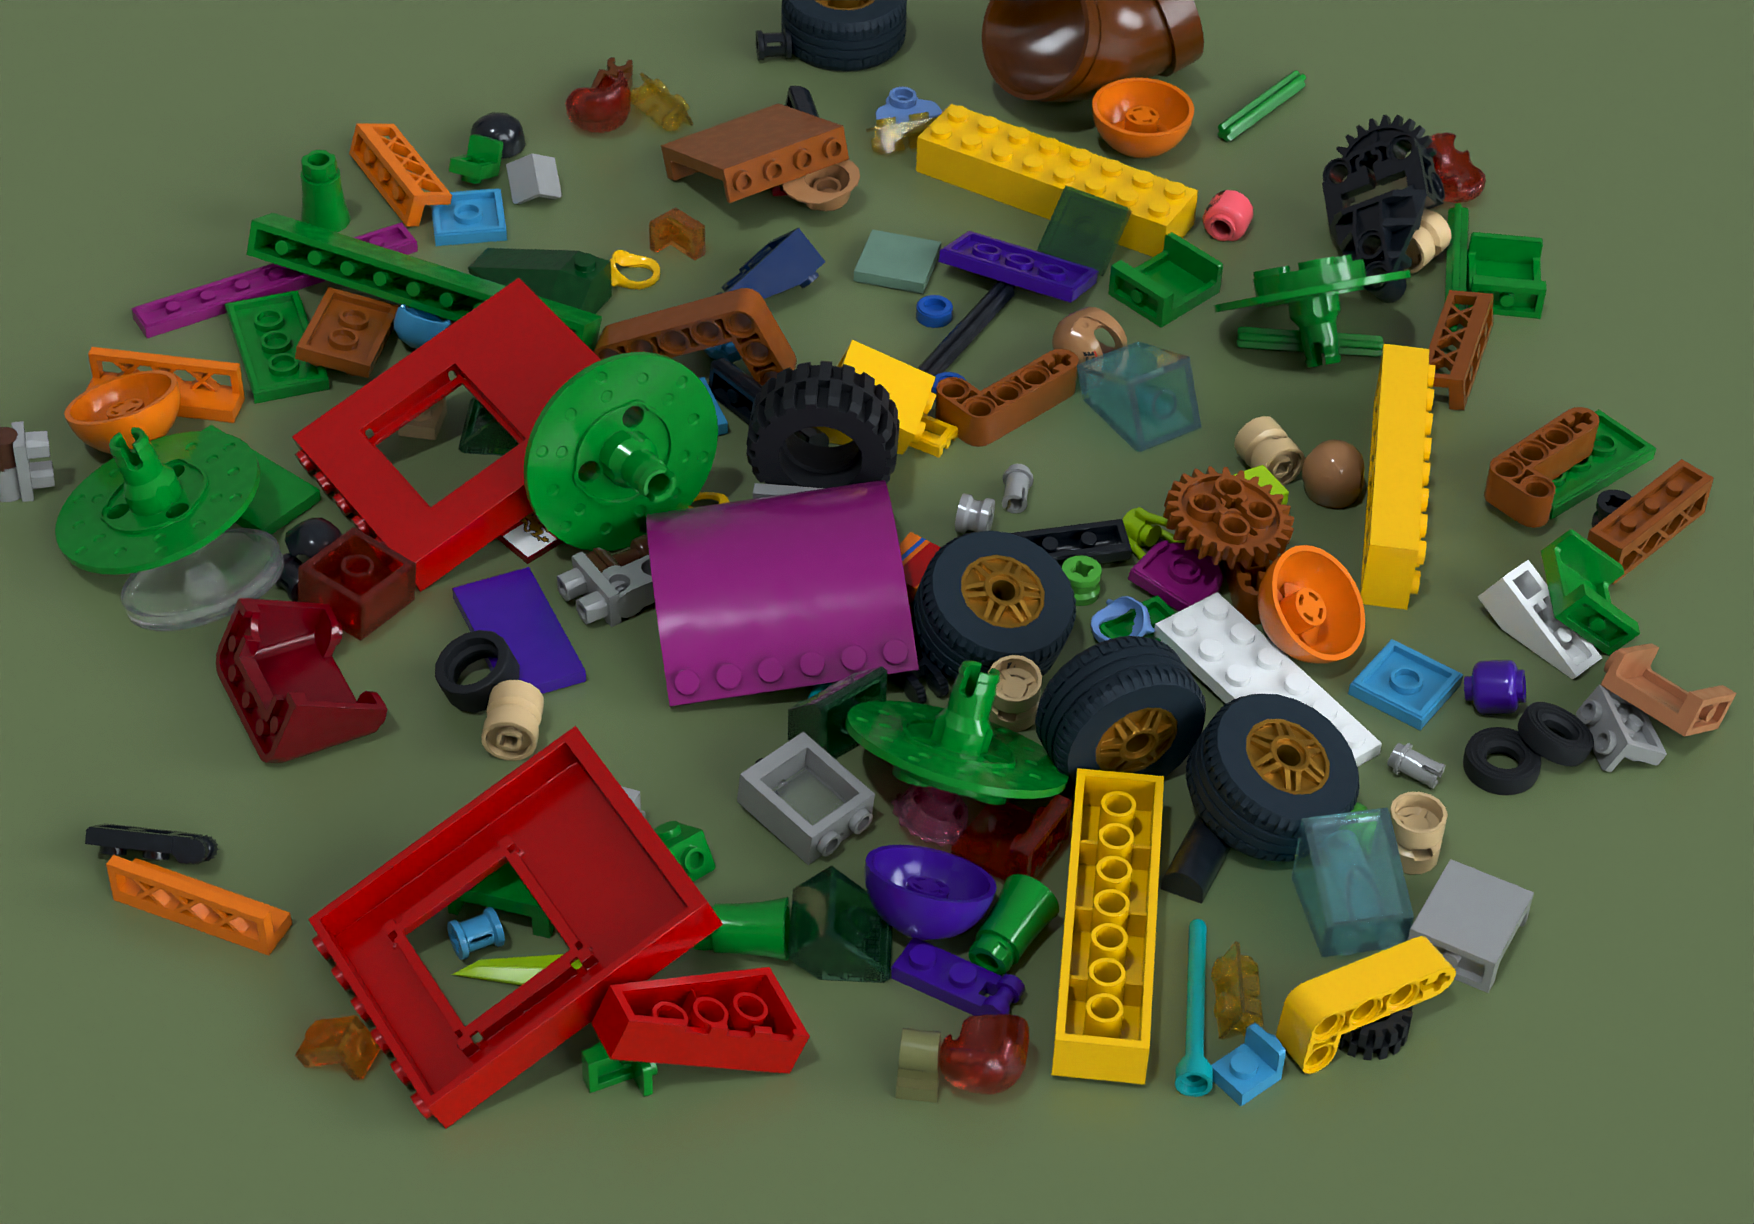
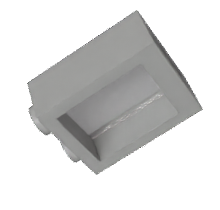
[737,732,875,865]

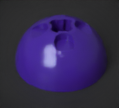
[864,845,997,940]

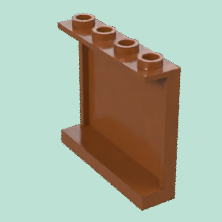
[661,103,849,203]

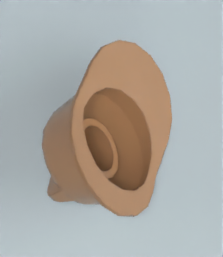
[782,160,860,211]

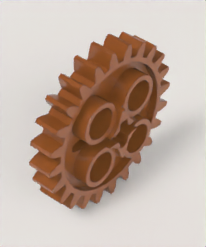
[1163,466,1294,570]

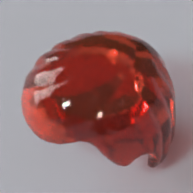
[565,70,631,133]
[1427,132,1486,203]
[939,1014,1029,1095]

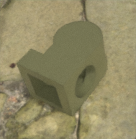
[896,1028,942,1103]

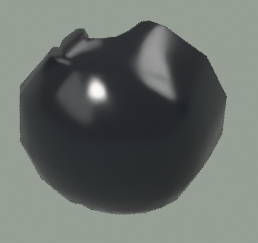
[470,112,525,159]
[285,518,348,575]

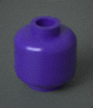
[1464,660,1526,715]

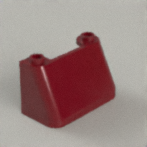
[216,598,388,763]

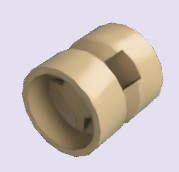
[1404,210,1451,274]
[1234,416,1305,486]
[988,655,1042,732]
[481,680,544,761]
[1382,792,1448,875]

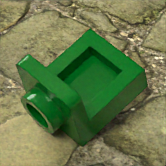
[449,134,504,184]
[654,821,716,882]
[581,1042,658,1097]

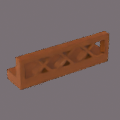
[1428,290,1494,410]
[1587,459,1714,585]

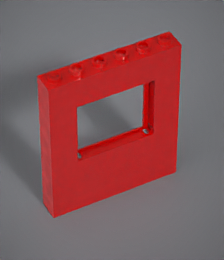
[292,278,601,592]
[308,726,723,1128]

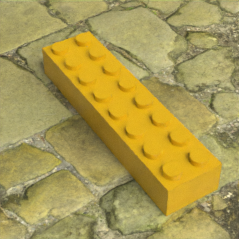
[916,104,1198,257]
[1360,344,1435,610]
[1051,768,1164,1084]

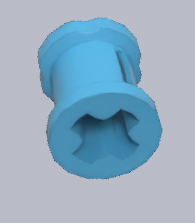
[447,907,505,960]

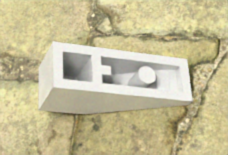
[1478,560,1602,680]

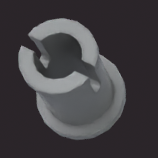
[1002,464,1034,513]
[1387,743,1445,789]

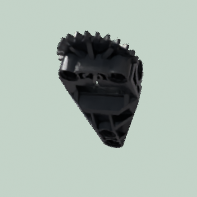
[1322,115,1445,303]

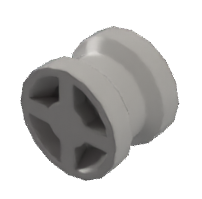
[955,493,995,533]

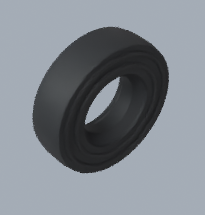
[1518,702,1594,767]
[1463,727,1541,795]

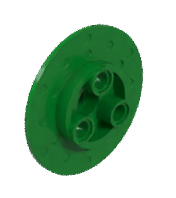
[1214,254,1411,368]
[523,352,718,551]
[55,427,260,575]
[845,661,1069,805]

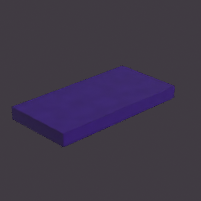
[938,231,1099,303]
[452,567,586,694]

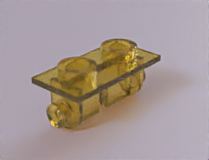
[630,72,694,131]
[866,112,937,154]
[1211,941,1264,1040]

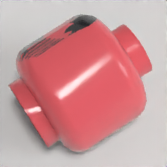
[1203,190,1254,241]

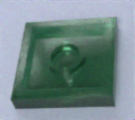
[1037,185,1132,276]

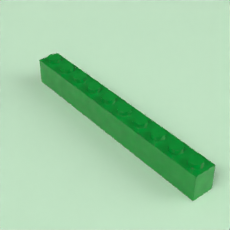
[246,213,602,352]

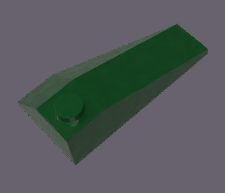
[468,248,612,314]

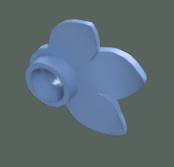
[876,87,942,136]

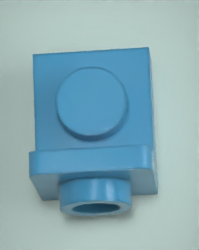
[1211,1023,1286,1106]

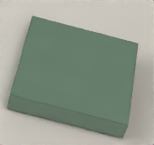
[854,229,941,294]

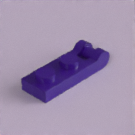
[891,938,1025,1025]

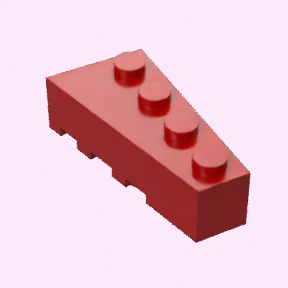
[591,967,810,1074]

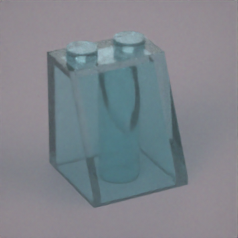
[1077,341,1201,452]
[1292,808,1414,957]

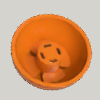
[1092,78,1194,158]
[64,370,180,454]
[1257,545,1365,664]

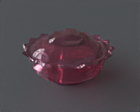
[891,785,970,847]

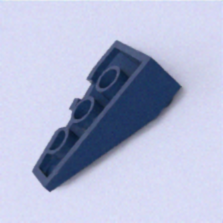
[716,228,825,299]

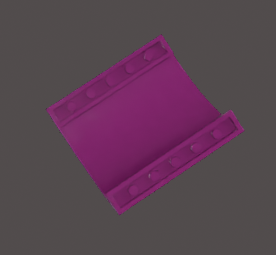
[646,480,919,707]

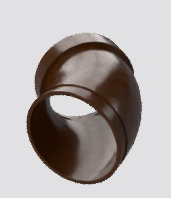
[982,0,1204,102]

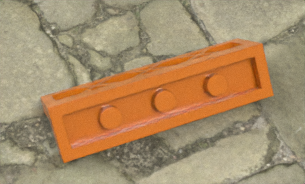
[349,123,452,227]
[86,347,245,423]
[106,855,292,956]

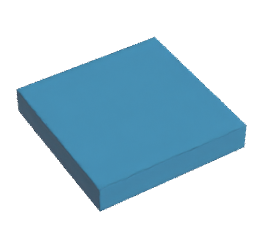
[431,188,507,246]
[1348,639,1463,730]

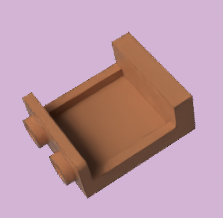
[1601,643,1737,737]

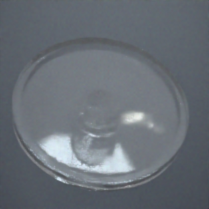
[121,528,285,631]

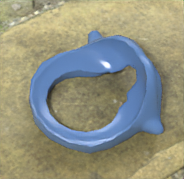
[1090,596,1155,643]

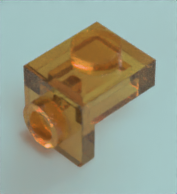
[649,207,705,260]
[295,1015,380,1081]

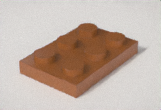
[295,287,400,378]

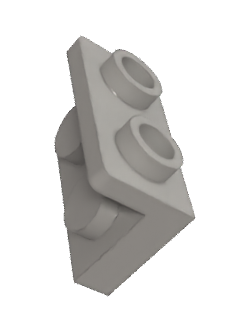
[1576,684,1667,772]

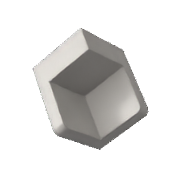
[506,153,562,204]

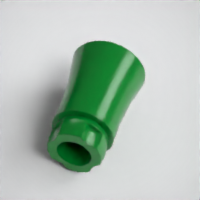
[300,150,351,233]
[968,874,1060,975]
[693,897,791,961]

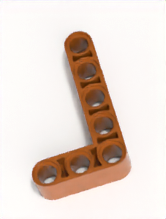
[594,288,797,386]

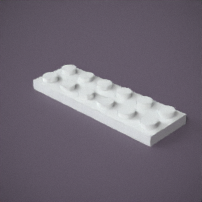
[1153,592,1382,767]

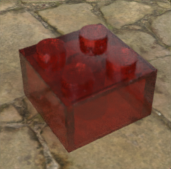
[298,527,416,641]

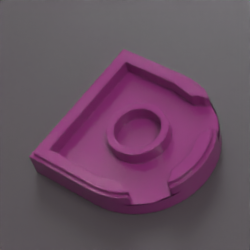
[1128,540,1224,611]

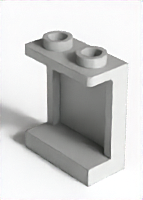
[1408,859,1534,993]

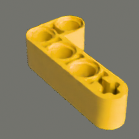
[1276,936,1456,1074]

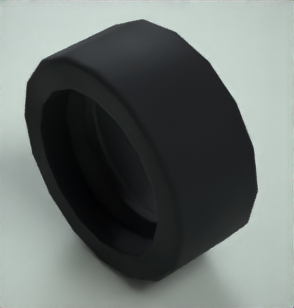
[435,630,520,712]

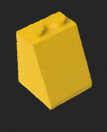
[817,340,936,455]

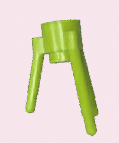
[1122,507,1186,560]

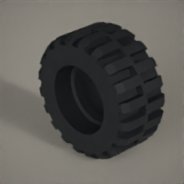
[746,361,900,488]

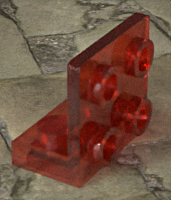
[951,794,1072,881]

